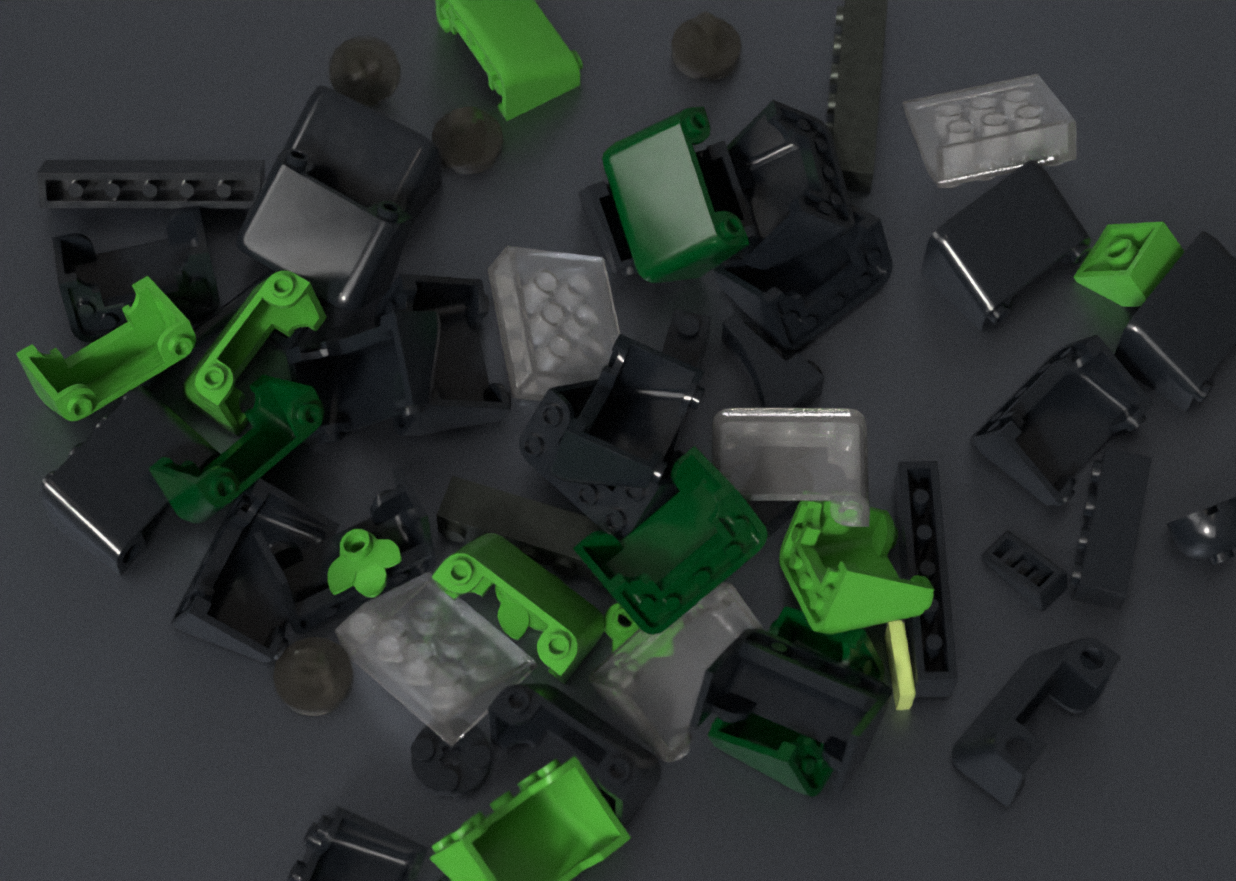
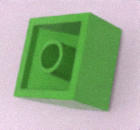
[1074,222,1185,307]

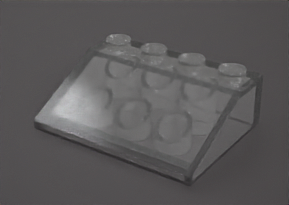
[903,74,1076,188]
[487,246,621,401]
[335,572,538,747]

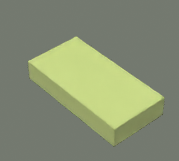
[884,620,916,710]

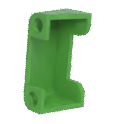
[429,756,631,881]

